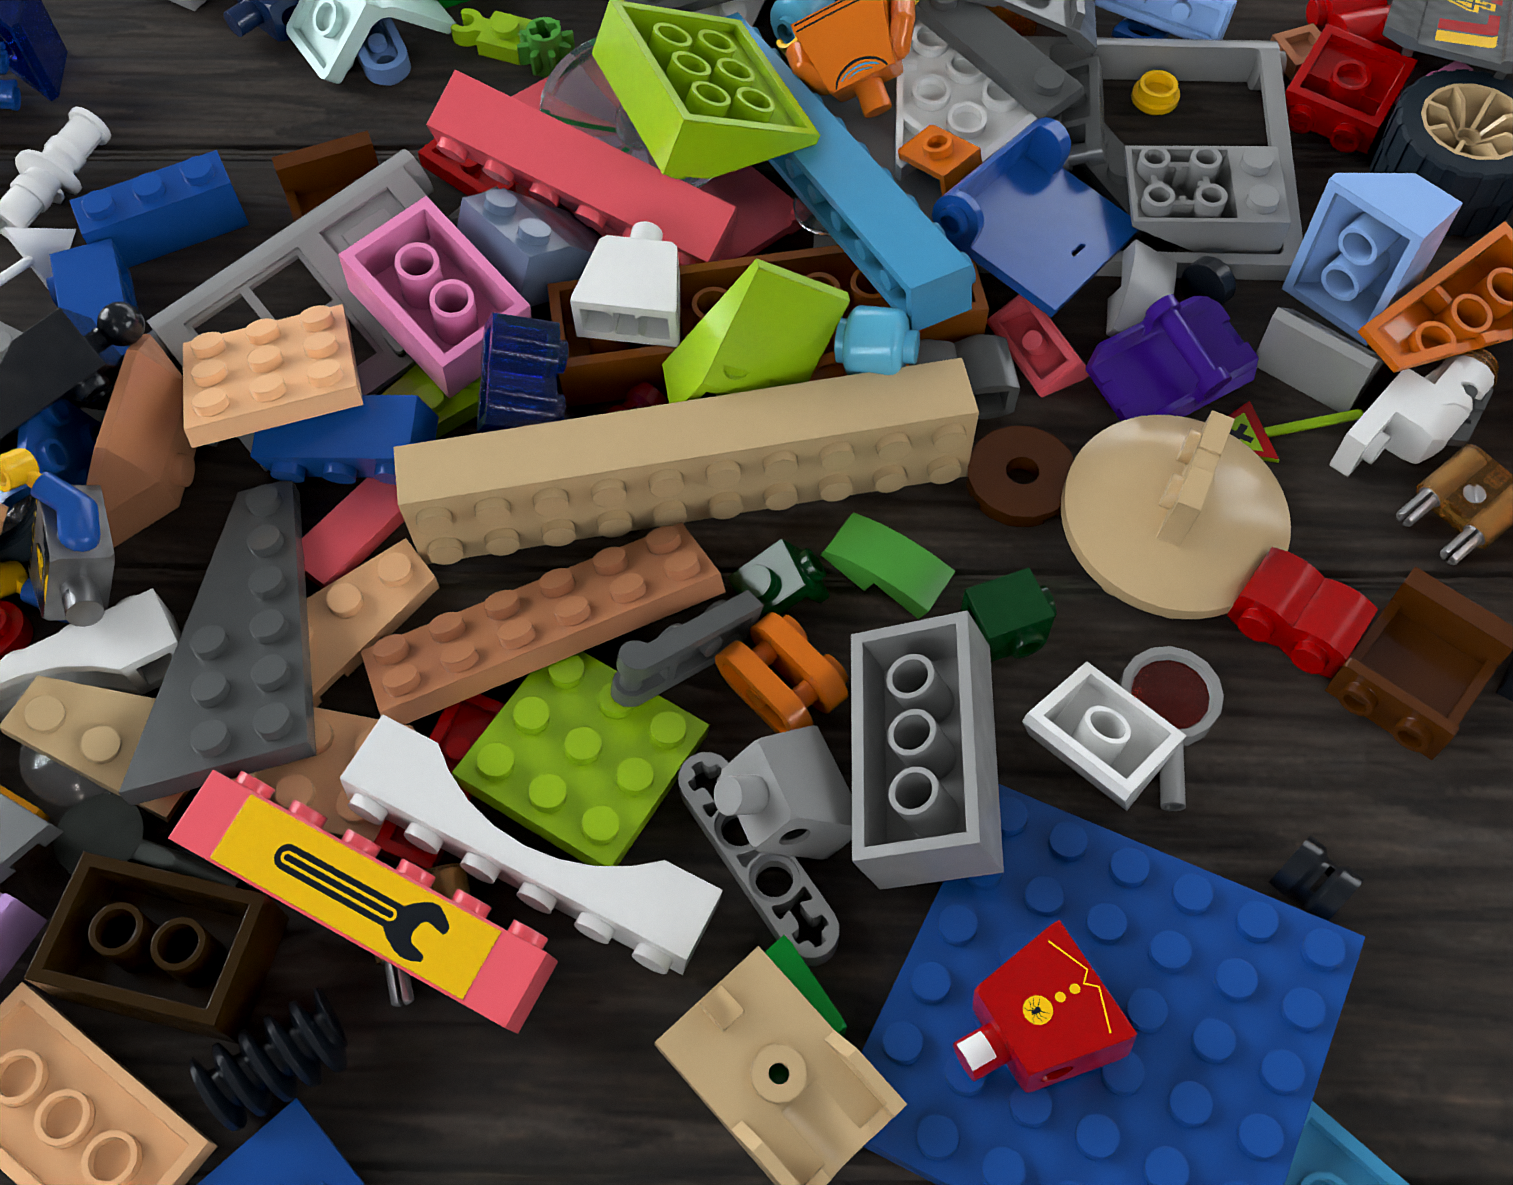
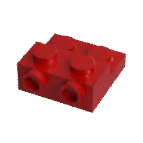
[1285,24,1418,154]

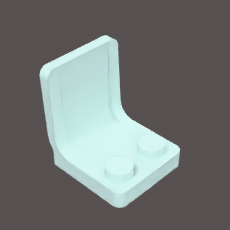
[286,0,456,84]

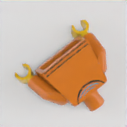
[776,0,919,118]

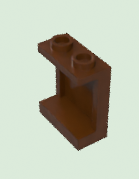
[271,130,379,222]
[1325,566,1513,760]

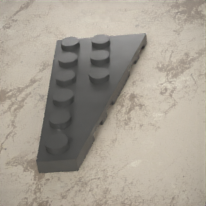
[119,481,316,806]

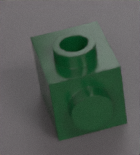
[960,567,1057,662]

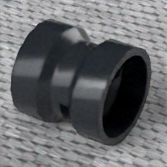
[1269,835,1364,921]

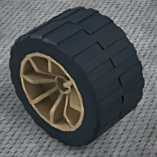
[1369,69,1513,237]

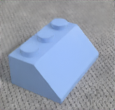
[1282,173,1463,346]

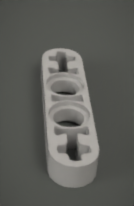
[678,752,839,966]

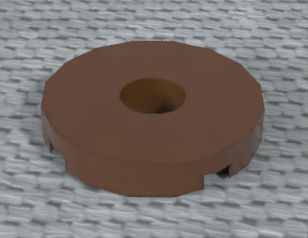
[966,426,1074,527]

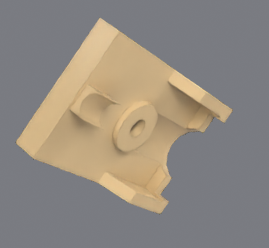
[655,946,907,1185]

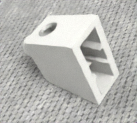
[570,221,680,348]

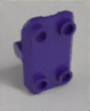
[1085,294,1259,421]

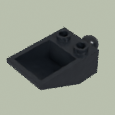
[0,301,145,455]

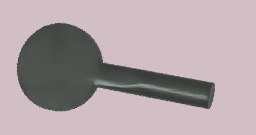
[53,794,247,889]

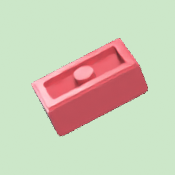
[986,294,1089,398]

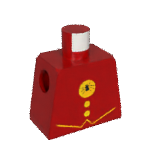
[953,920,1137,1092]

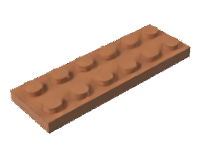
[360,522,726,725]

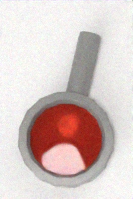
[1119,646,1224,811]

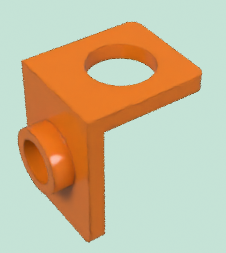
[898,125,982,196]

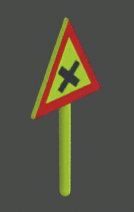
[1228,401,1364,463]

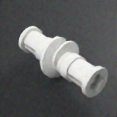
[0,107,111,238]

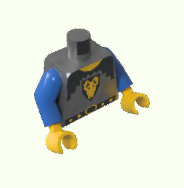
[0,448,115,627]

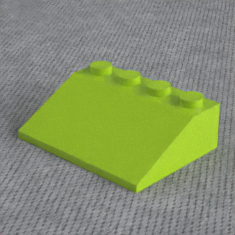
[592,0,821,179]

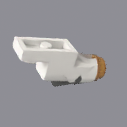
[1329,348,1499,477]

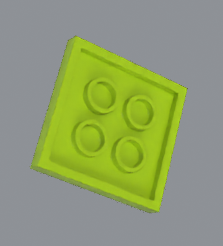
[452,651,710,866]

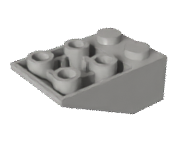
[1124,146,1291,254]

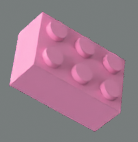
[338,196,533,399]

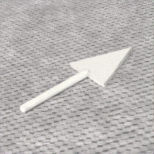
[0,227,76,289]

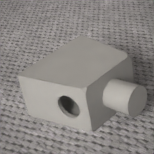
[714,726,852,860]

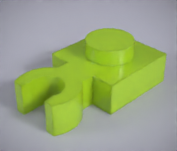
[450,8,532,65]

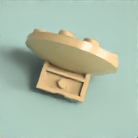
[1061,410,1291,619]

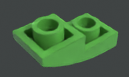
[821,512,956,619]

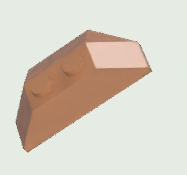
[86,334,197,548]

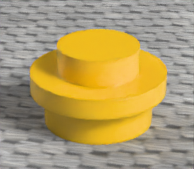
[1131,70,1180,115]

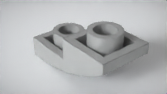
[1106,239,1177,337]

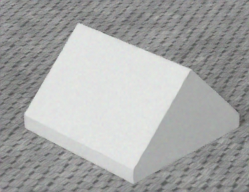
[1022,661,1187,811]

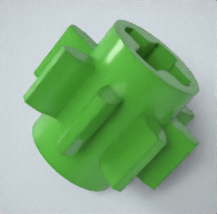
[517,17,576,78]

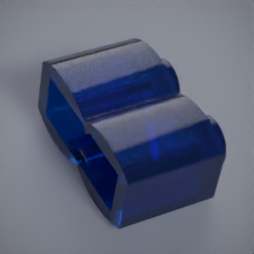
[477,312,568,433]

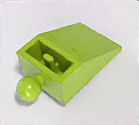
[662,258,850,403]

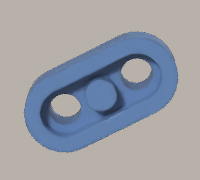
[356,17,411,86]

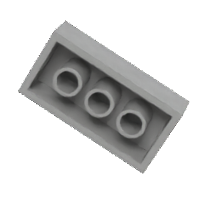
[851,610,1004,890]

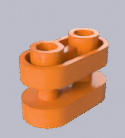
[715,612,849,734]

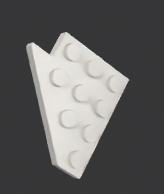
[895,18,1038,181]

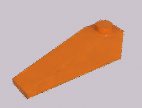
[1357,221,1513,373]

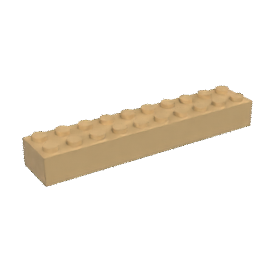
[393,358,979,565]

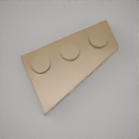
[0,675,190,823]

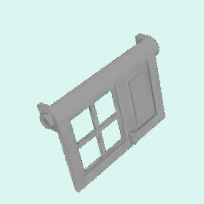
[147,149,434,472]

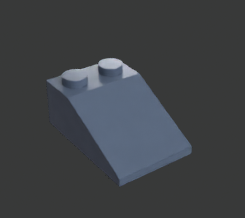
[457,188,601,307]

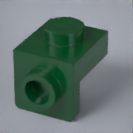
[728,538,830,620]

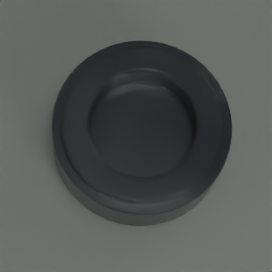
[1181,256,1236,306]

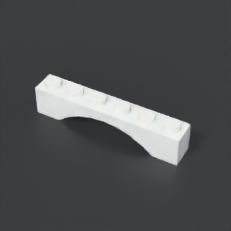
[0,588,182,721]
[340,714,723,975]

